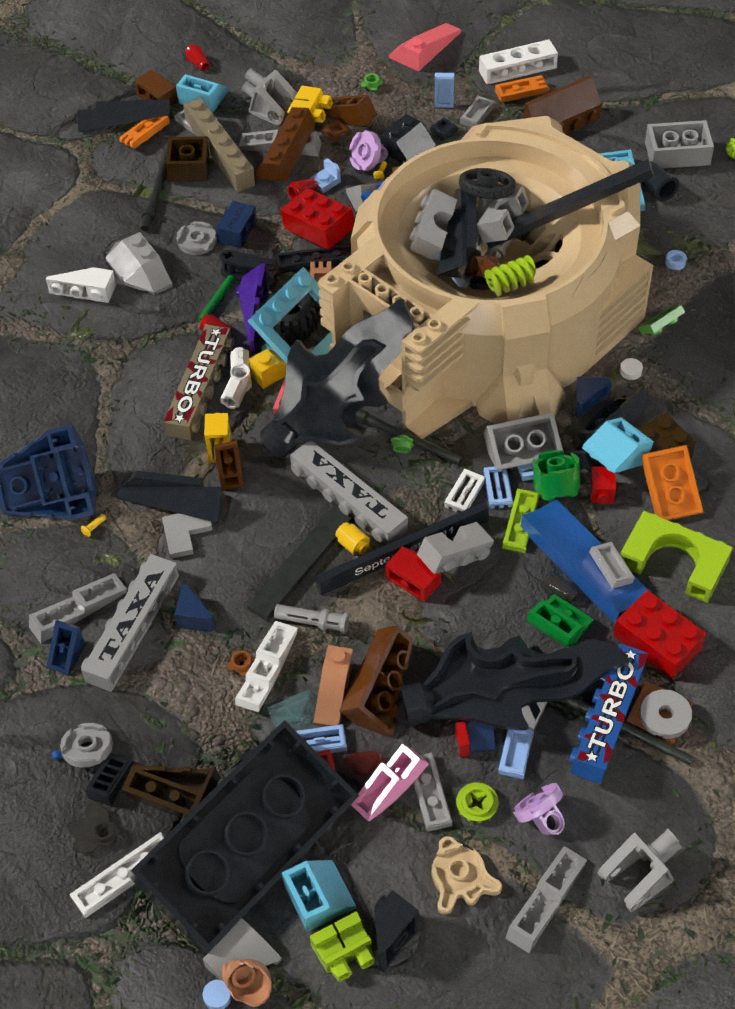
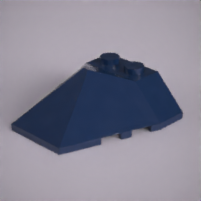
[0,424,97,520]

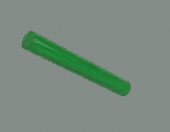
[198,275,235,322]

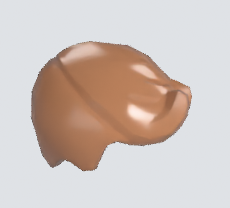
[222,959,272,1007]

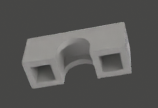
[476,185,530,243]
[409,189,457,261]
[417,522,494,574]

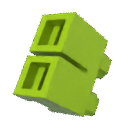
[310,911,375,982]

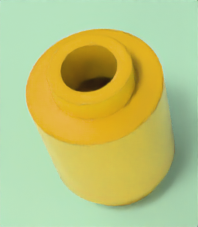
[335,522,370,556]

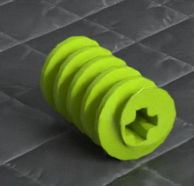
[484,255,536,296]

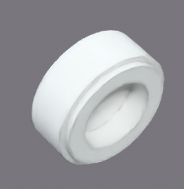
[620,358,643,380]

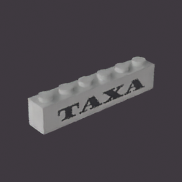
[290,441,408,545]
[81,554,179,692]

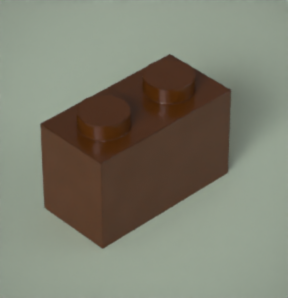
[134,70,178,106]

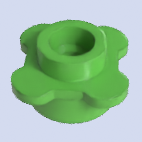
[361,73,383,91]
[391,435,414,453]

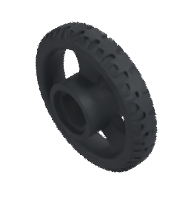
[459,168,516,199]

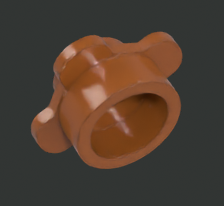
[227,650,256,677]

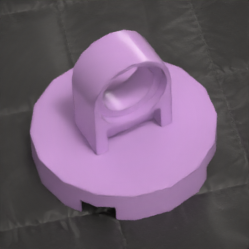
[349,130,388,171]
[513,783,565,835]

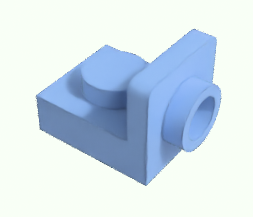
[310,158,341,194]

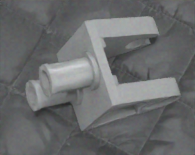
[241,68,297,125]
[597,828,682,912]

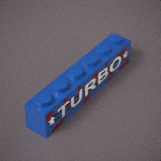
[569,643,649,785]

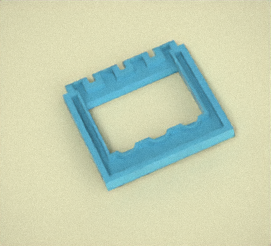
[248,267,333,364]

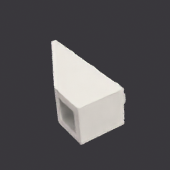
[46,267,116,303]

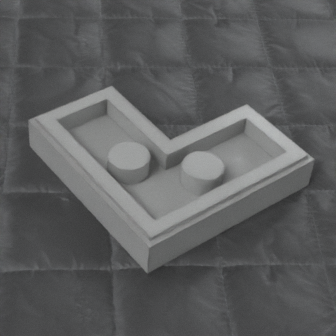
[162,513,212,559]

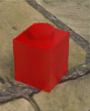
[590,467,616,504]

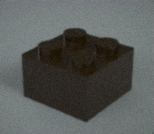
[166,136,210,182]
[638,412,696,459]

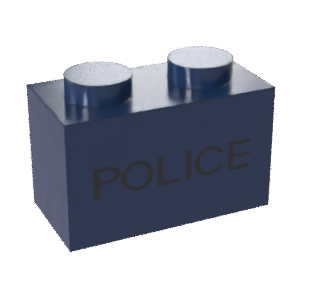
[216,201,257,248]

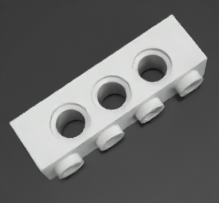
[479,39,558,85]

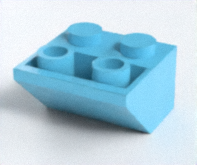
[176,74,230,113]
[582,418,654,473]
[282,860,356,932]

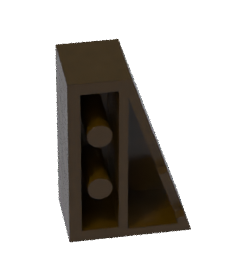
[122,765,221,819]

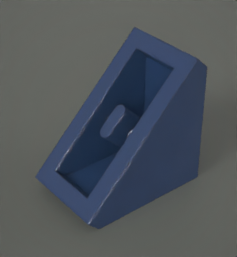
[575,377,612,418]
[175,584,215,632]
[46,620,86,675]

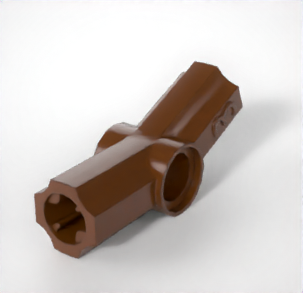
[464,256,500,280]

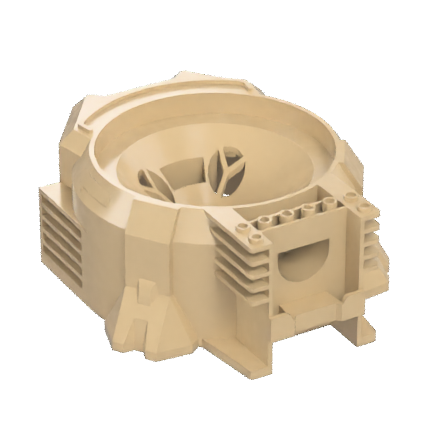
[318,116,653,439]

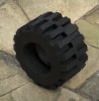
[263,287,317,343]

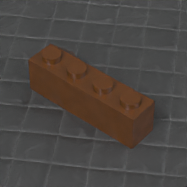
[254,107,316,182]
[339,625,413,737]

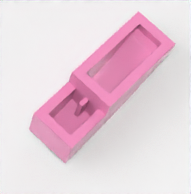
[351,744,429,821]

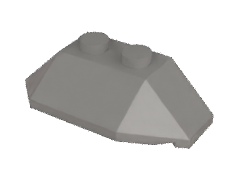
[105,232,173,295]

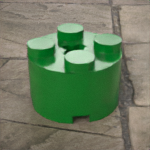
[532,450,580,501]

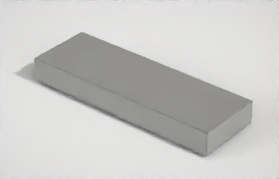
[413,753,452,832]

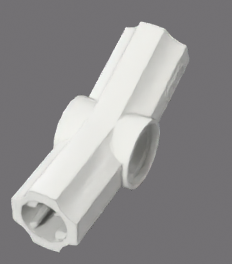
[221,347,252,409]

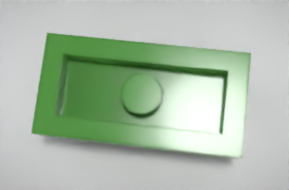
[638,305,685,335]

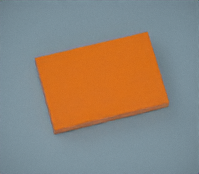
[641,445,704,521]

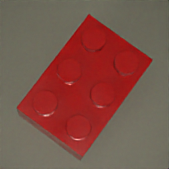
[280,188,355,250]
[613,590,707,680]

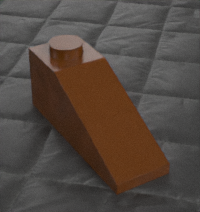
[323,95,377,127]
[214,440,244,491]

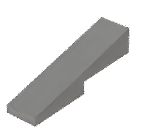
[239,130,322,156]
[29,573,127,644]
[505,846,587,953]

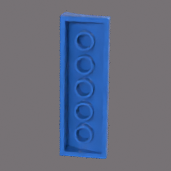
[520,499,649,624]

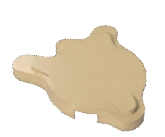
[432,836,502,915]

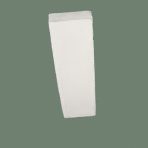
[235,621,298,712]

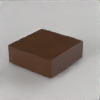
[322,120,349,143]

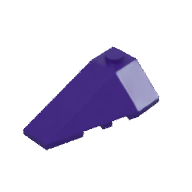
[236,263,269,356]

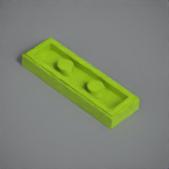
[502,488,540,553]

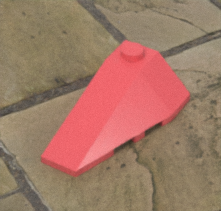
[389,23,461,71]

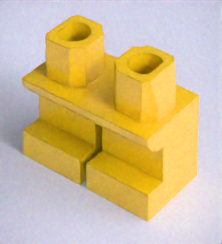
[287,86,333,123]

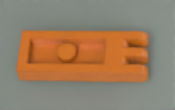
[495,75,550,103]
[119,116,170,149]

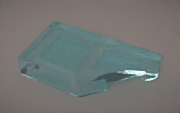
[267,689,311,728]

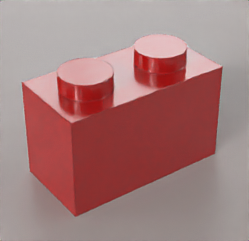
[385,546,442,602]

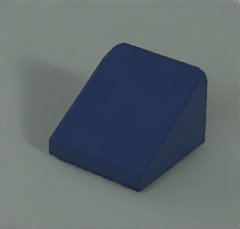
[467,721,495,753]

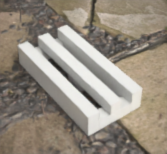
[444,469,485,512]

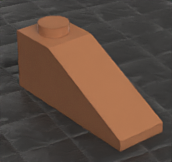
[313,645,354,727]

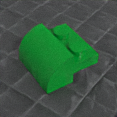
[527,594,594,647]

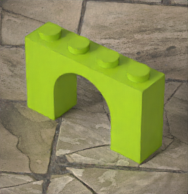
[620,511,733,603]

